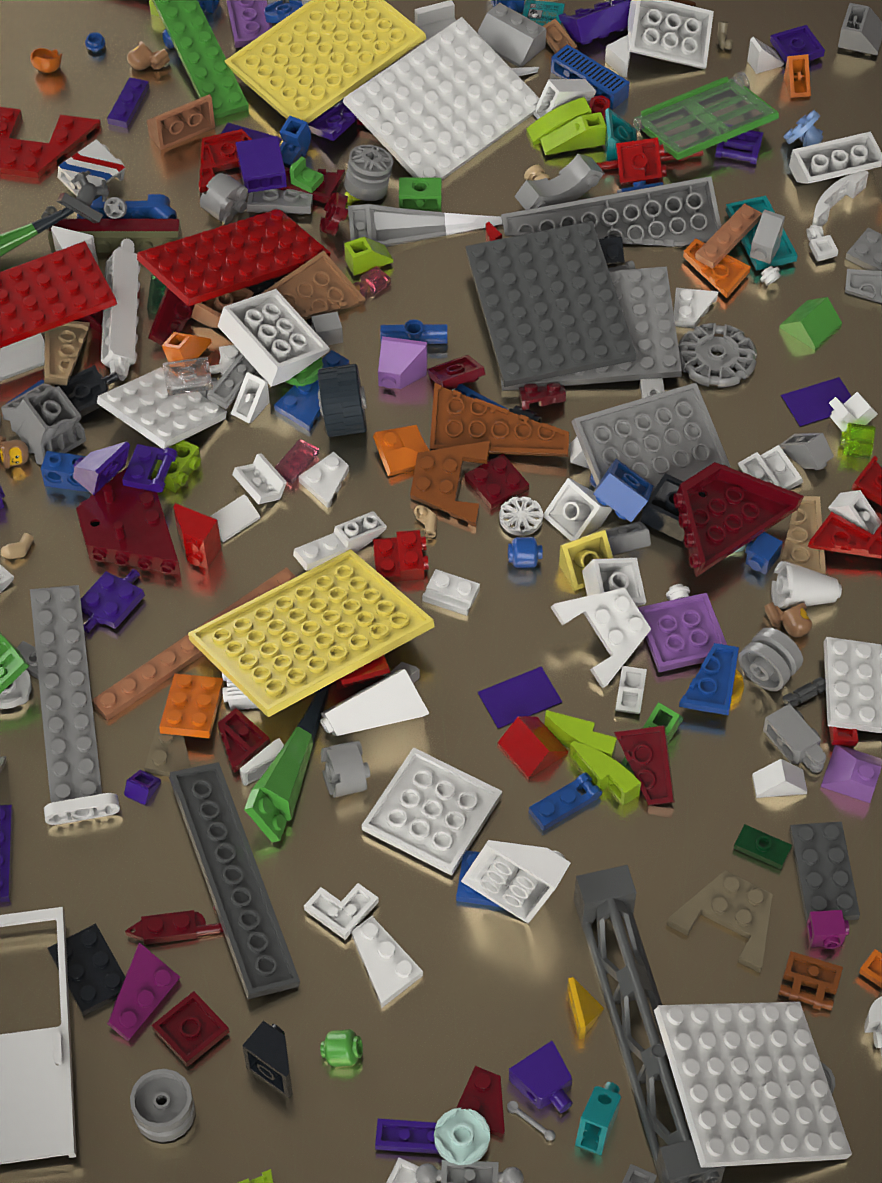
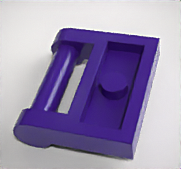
[715,126,764,165]
[122,444,178,493]

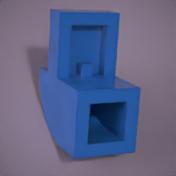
[280,116,311,168]

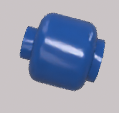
[508,537,543,568]

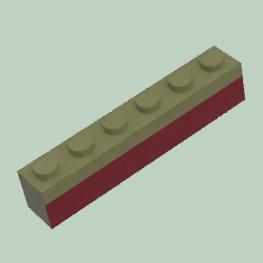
[48,219,182,253]

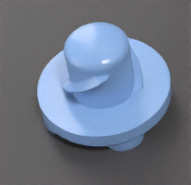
[783,110,823,147]

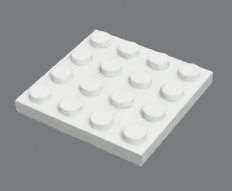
[97,367,227,449]
[823,637,882,733]
[362,747,502,876]

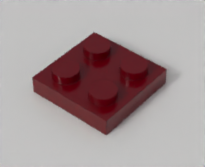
[427,355,486,390]
[465,454,529,510]
[152,991,230,1067]

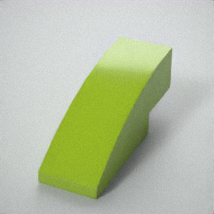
[526,97,592,145]
[544,710,617,758]
[569,741,641,806]

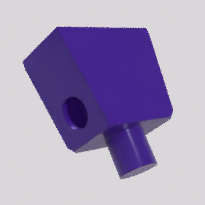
[509,1041,573,1113]

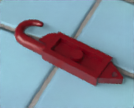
[125,906,224,945]

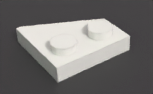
[674,288,718,328]

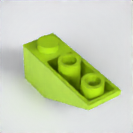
[540,112,607,155]

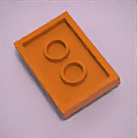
[159,673,224,738]

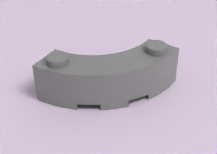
[515,154,604,210]

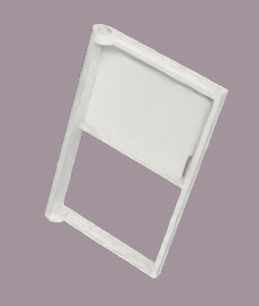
[0,907,76,1164]

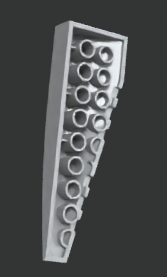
[501,176,722,247]

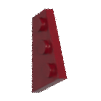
[276,168,345,203]
[614,726,675,806]

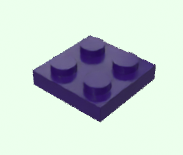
[770,25,825,63]

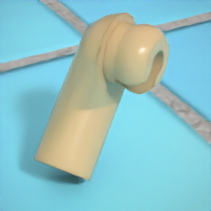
[414,505,437,538]
[1,533,34,559]

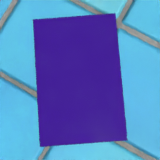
[781,377,852,426]
[477,666,562,728]

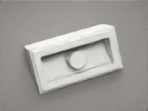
[210,494,260,542]

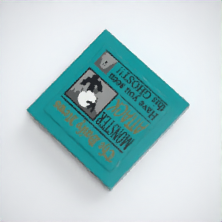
[522,0,565,26]

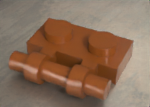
[778,951,843,1011]

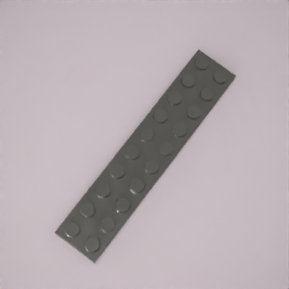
[169,762,300,999]

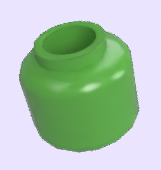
[320,1029,363,1067]

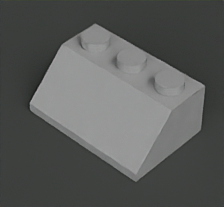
[477,3,546,68]

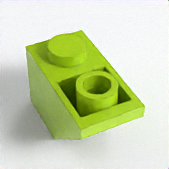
[344,237,393,276]

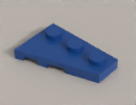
[679,643,739,715]

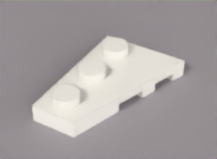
[351,916,423,1008]

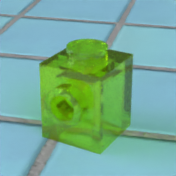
[839,423,876,459]

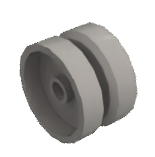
[738,628,803,691]
[130,1069,195,1142]

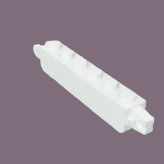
[101,238,141,381]

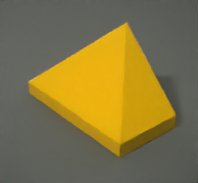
[567,977,605,1039]

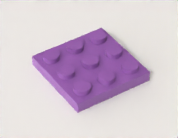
[638,593,727,672]

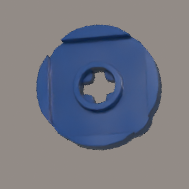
[264,0,303,24]

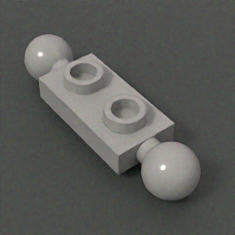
[416,1160,524,1183]

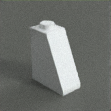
[533,79,596,119]

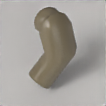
[717,21,733,51]

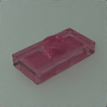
[274,439,319,484]

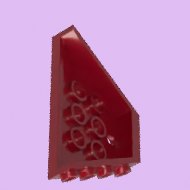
[674,462,804,577]
[76,468,181,575]

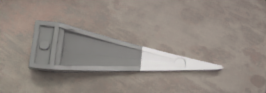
[348,204,503,247]

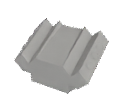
[1,383,86,465]

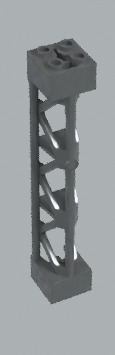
[574,865,725,1183]

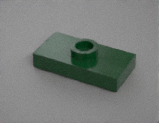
[733,824,792,870]

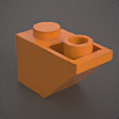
[162,332,212,370]

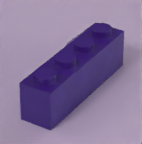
[558,0,631,45]

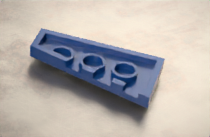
[274,350,349,432]

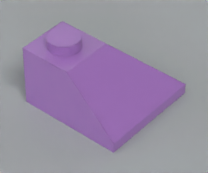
[378,336,427,389]
[821,745,882,803]

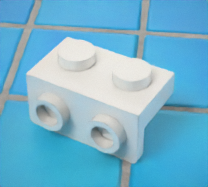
[232,453,287,504]

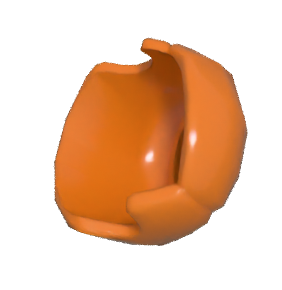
[30,48,62,73]

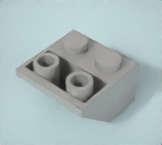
[838,3,882,55]

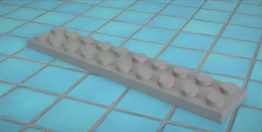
[30,585,102,803]

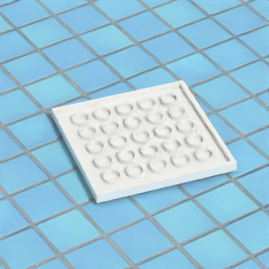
[654,1002,852,1168]

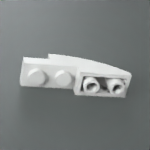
[293,511,387,571]

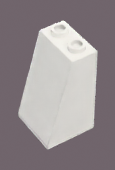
[320,669,429,736]

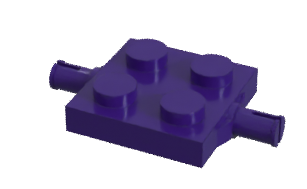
[80,569,145,633]

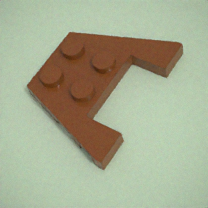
[410,441,491,526]

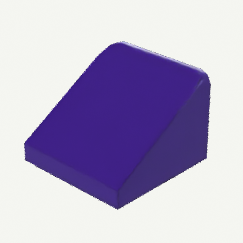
[124,770,161,805]

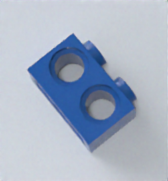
[41,451,89,492]

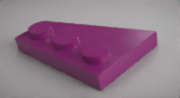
[107,942,180,1041]

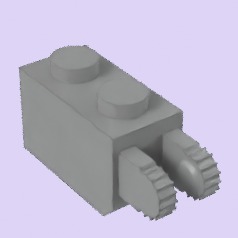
[763,703,826,773]

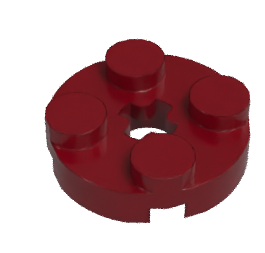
[320,192,348,236]

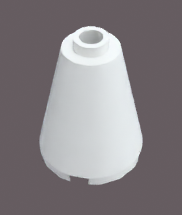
[771,561,842,610]

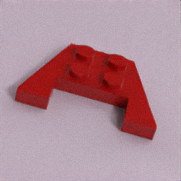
[199,129,252,193]

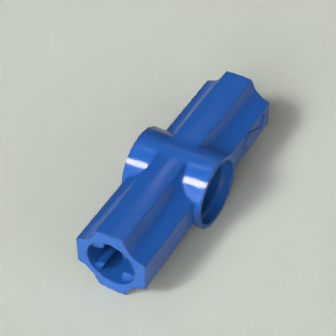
[380,319,448,344]

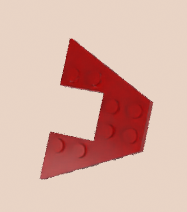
[0,107,101,179]
[807,456,882,559]

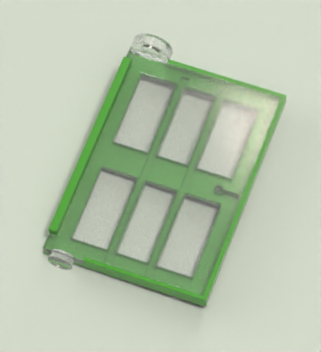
[632,71,779,160]

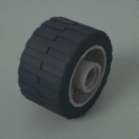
[318,364,367,437]

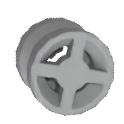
[104,197,127,219]

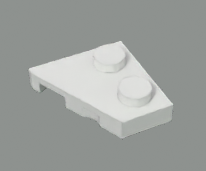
[298,452,349,508]

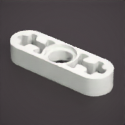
[44,793,120,825]

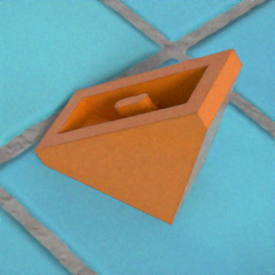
[784,54,811,98]

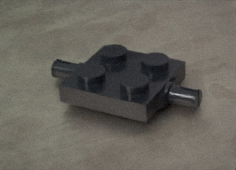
[54,365,120,416]

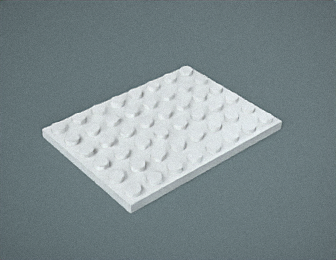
[343,17,540,180]

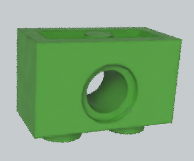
[399,177,442,211]

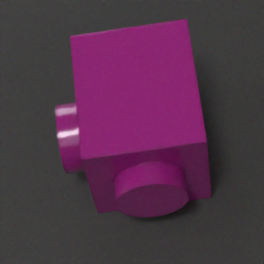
[807,910,849,949]

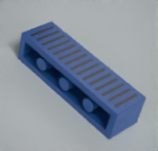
[551,44,630,110]

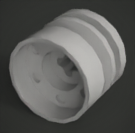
[344,145,393,201]

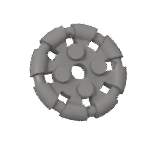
[678,323,757,388]

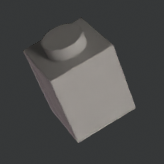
[310,312,343,346]

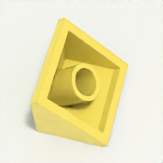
[559,530,613,591]

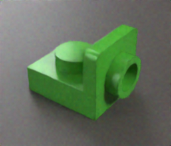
[289,156,324,193]

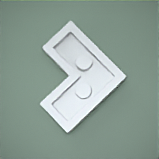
[304,883,379,940]

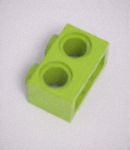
[152,440,201,493]

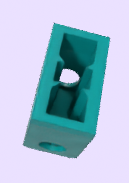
[575,1082,622,1155]

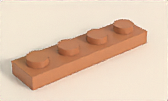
[695,203,762,269]

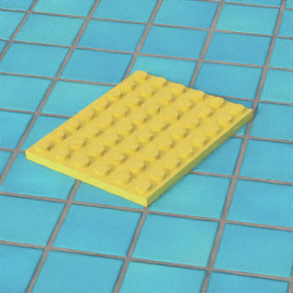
[225,0,426,123]
[188,549,435,717]

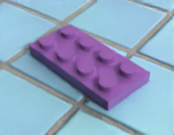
[226,0,272,48]

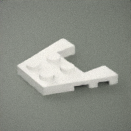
[551,588,651,688]

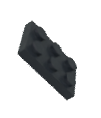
[47,923,125,1017]

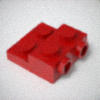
[616,137,667,186]
[373,530,429,582]

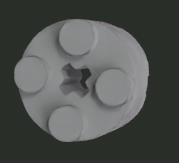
[200,173,248,225]
[321,741,370,798]

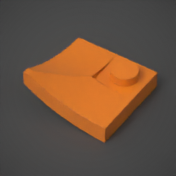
[373,425,430,476]

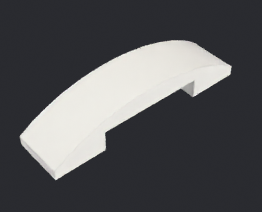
[812,170,869,227]

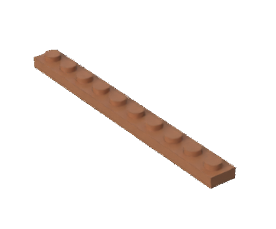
[92,567,296,721]

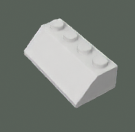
[789,131,882,184]

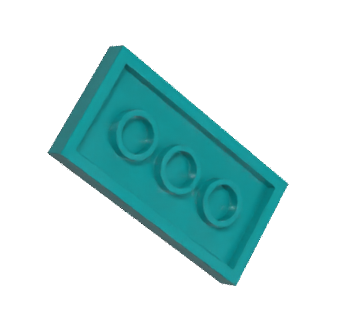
[725,195,798,271]

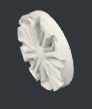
[499,496,543,536]

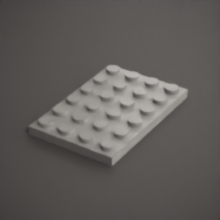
[571,383,731,493]

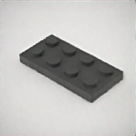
[789,822,860,923]

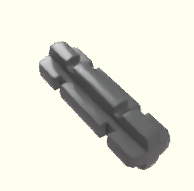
[782,677,826,708]

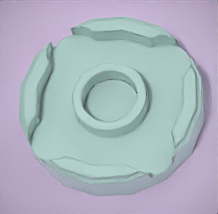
[434,1108,490,1165]

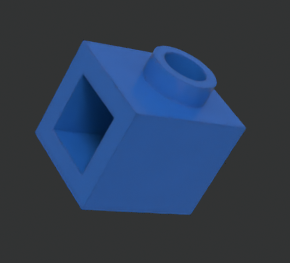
[745,532,783,575]

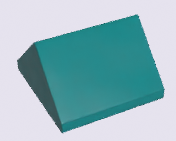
[604,108,637,161]

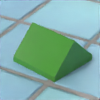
[780,297,842,350]

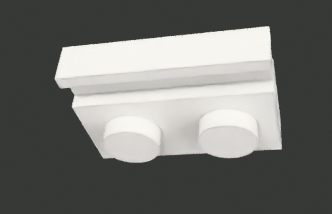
[422,569,480,616]

